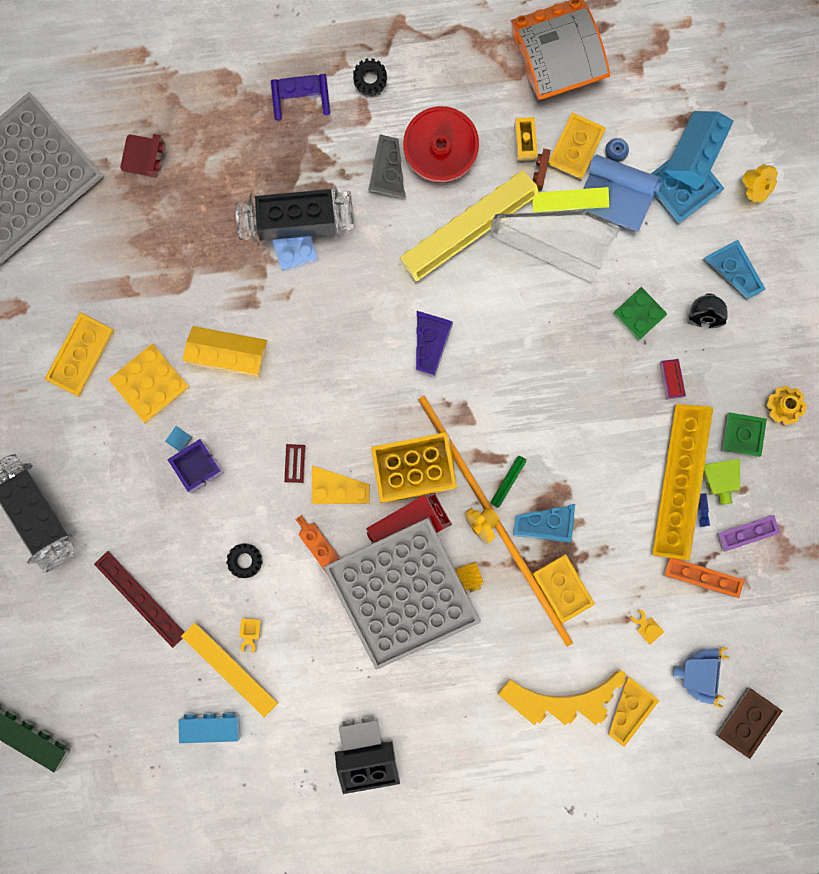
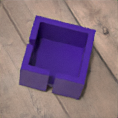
[167,439,224,493]

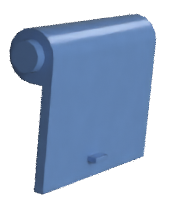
[579,154,663,232]

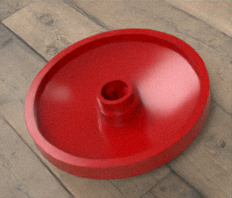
[403,106,479,182]

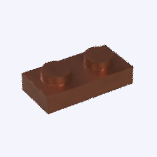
[533,148,551,191]

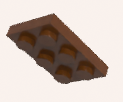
[716,688,783,759]

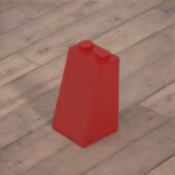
[366,493,452,542]

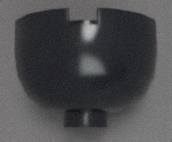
[689,293,728,328]

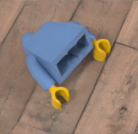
[674,647,729,708]

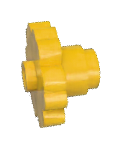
[742,164,778,203]
[766,386,807,425]
[464,508,500,544]

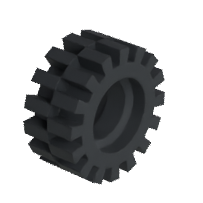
[353,58,387,96]
[226,543,263,578]

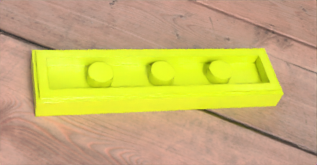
[533,187,609,213]

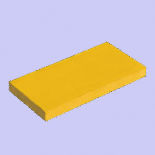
[44,312,114,397]

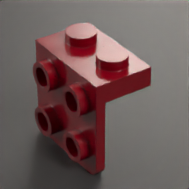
[120,134,166,178]

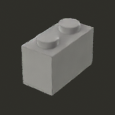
[339,716,382,751]

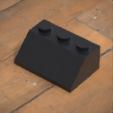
[335,742,400,794]

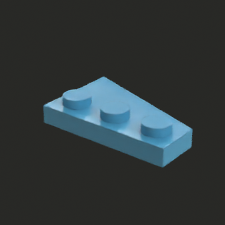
[703,240,766,299]
[513,504,575,543]

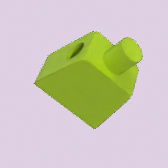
[703,459,740,505]

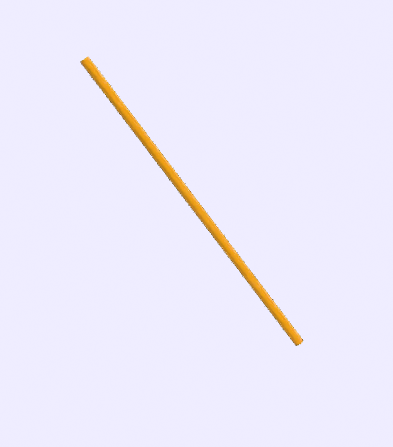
[418,395,573,647]

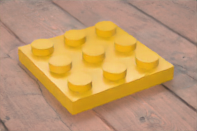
[108,343,189,424]

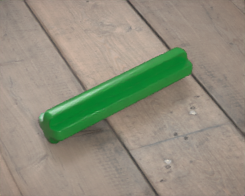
[490,456,526,508]

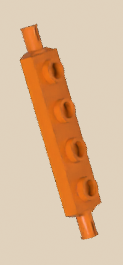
[295,515,340,572]

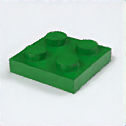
[613,286,667,340]
[722,412,767,457]

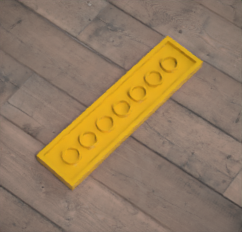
[652,404,713,561]

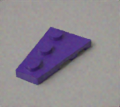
[416,311,453,376]

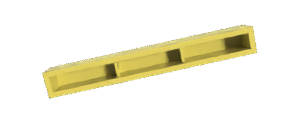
[400,170,539,282]

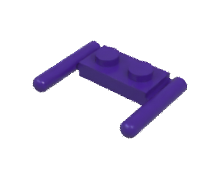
[271,74,330,121]

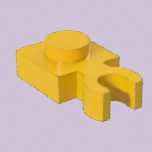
[630,609,664,645]
[239,618,261,653]

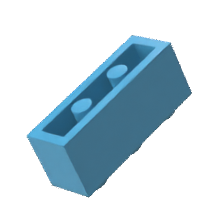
[178,712,240,743]

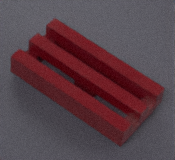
[284,444,306,483]

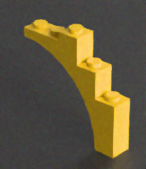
[497,668,627,725]

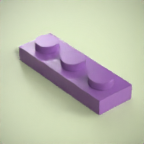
[718,515,780,551]

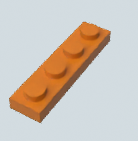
[664,558,744,598]

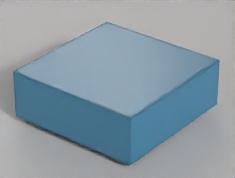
[165,426,192,452]

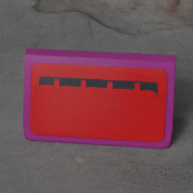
[660,359,686,400]

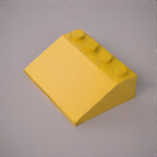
[371,432,457,503]

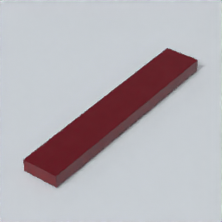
[94,551,185,648]

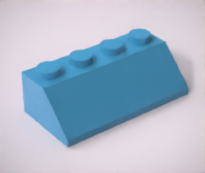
[664,111,734,190]

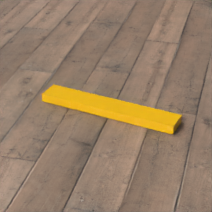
[181,622,278,718]

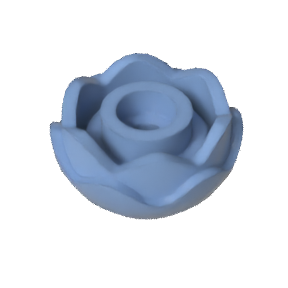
[606,138,629,162]

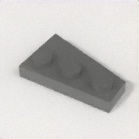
[368,134,406,199]

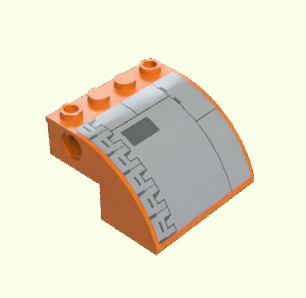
[511,0,611,100]

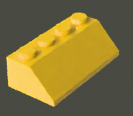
[182,326,268,377]

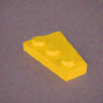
[312,465,370,504]
[608,676,660,747]

